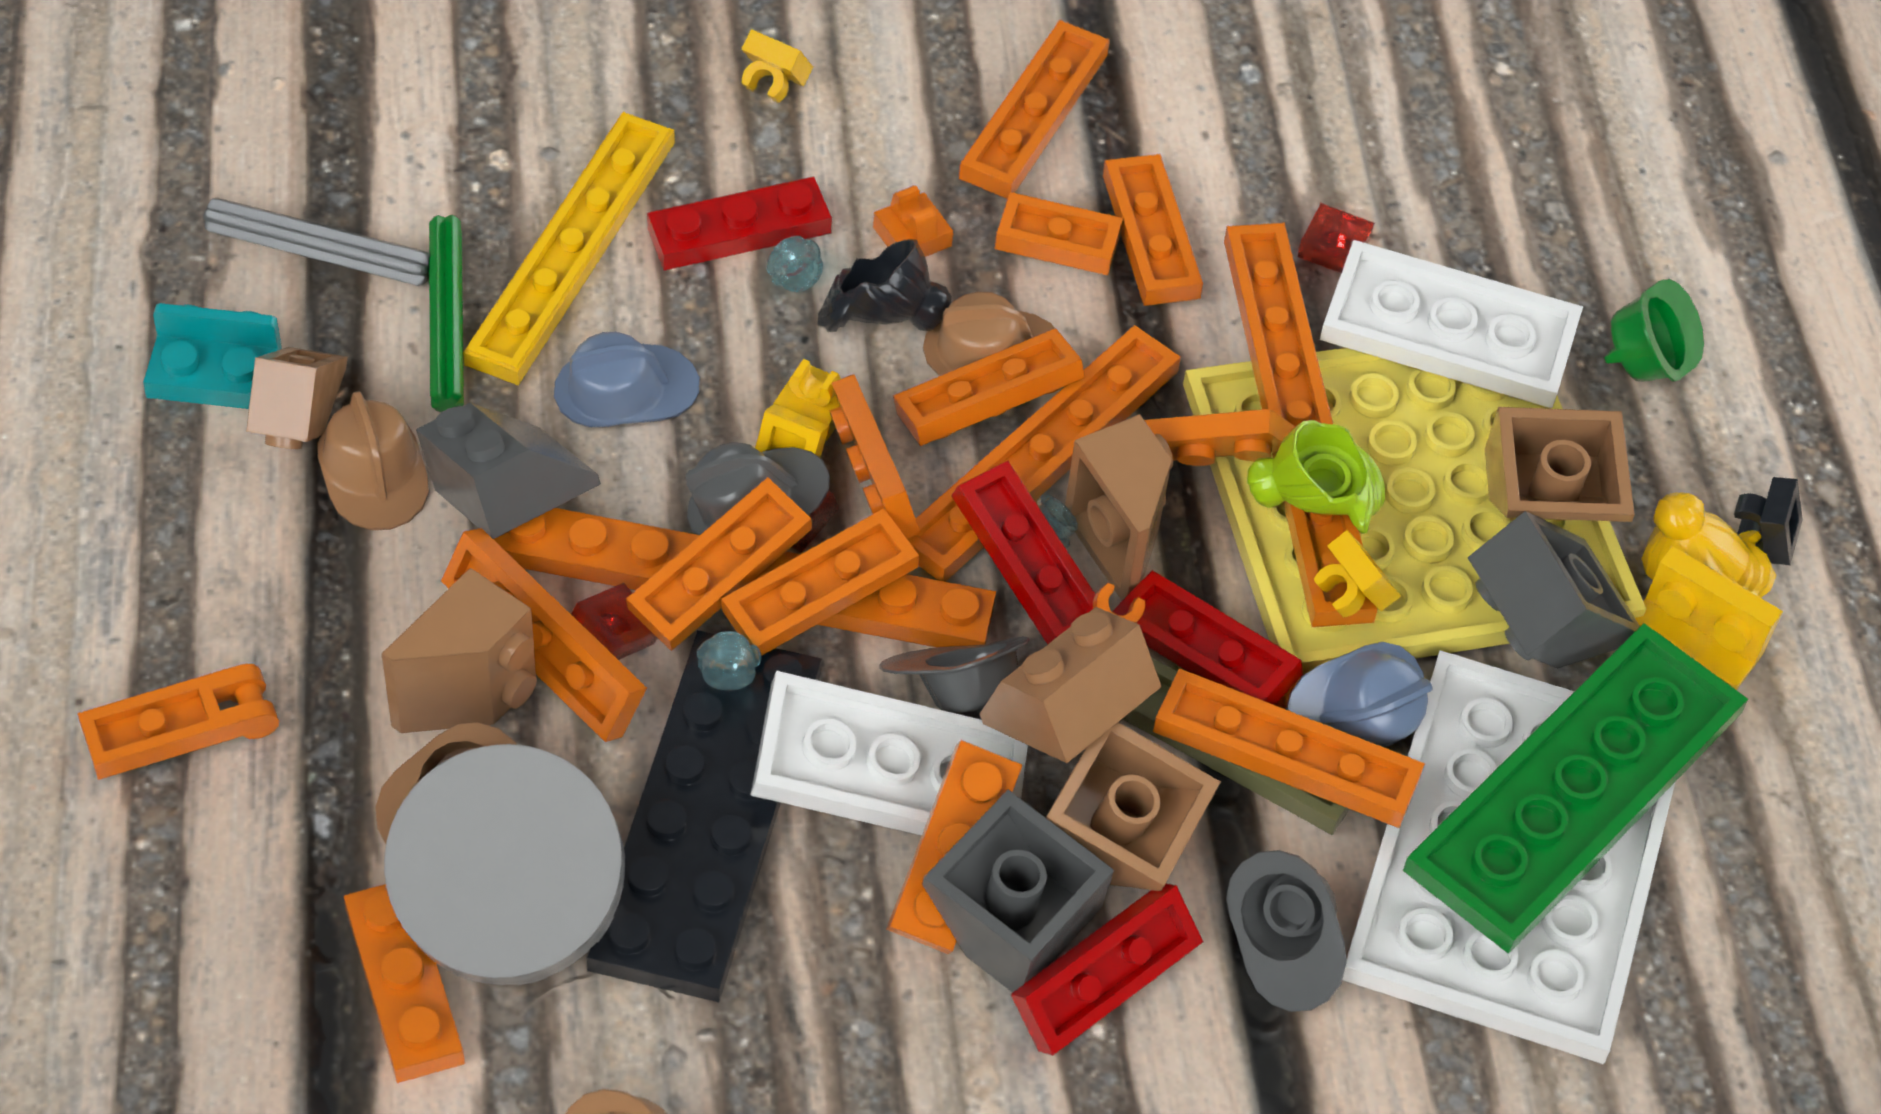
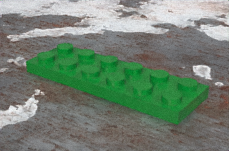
[1403,623,1748,954]

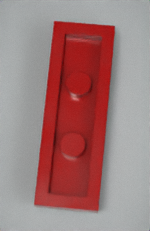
[647,176,832,271]
[951,461,1096,645]
[1112,570,1303,705]
[1010,883,1204,1056]

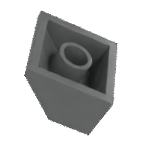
[416,403,601,539]
[1467,511,1640,669]
[922,790,1114,993]

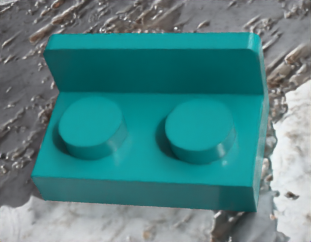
[143,303,282,409]

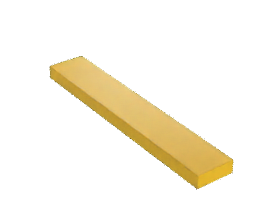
[463,112,675,386]

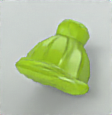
[1247,420,1385,534]

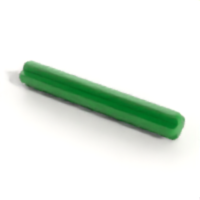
[429,214,464,412]

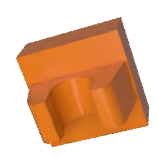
[873,185,953,257]

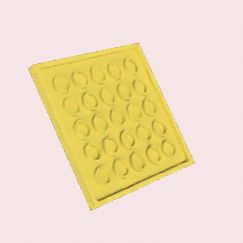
[1183,348,1646,676]

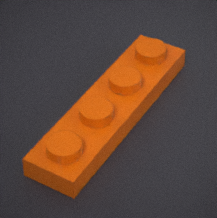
[959,20,1110,199]
[441,528,647,742]
[1153,668,1425,828]

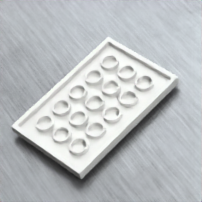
[1342,650,1675,1064]

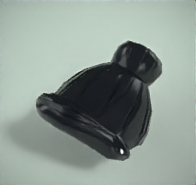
[818,239,951,333]

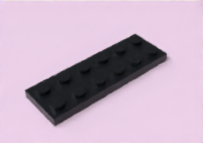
[587,630,822,1002]

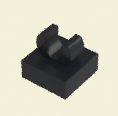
[1734,477,1803,565]

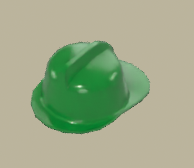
[1603,279,1704,382]

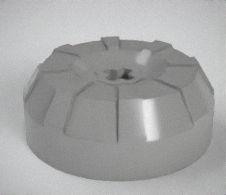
[384,744,625,985]

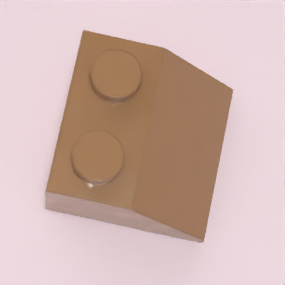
[1485,407,1635,522]
[1063,414,1173,601]
[381,568,537,733]
[980,607,1162,763]
[1045,722,1220,891]

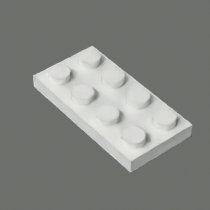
[1320,240,1583,408]
[751,671,1028,835]

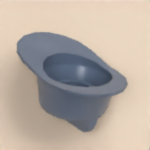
[554,332,700,427]
[1286,642,1433,748]

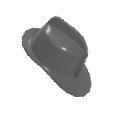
[686,442,830,535]
[879,636,1030,720]
[1226,850,1347,1012]

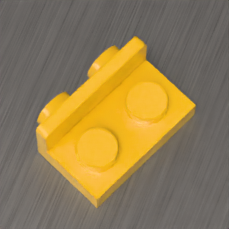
[1635,546,1783,690]

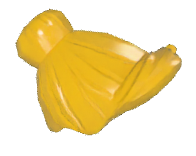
[1641,492,1776,598]

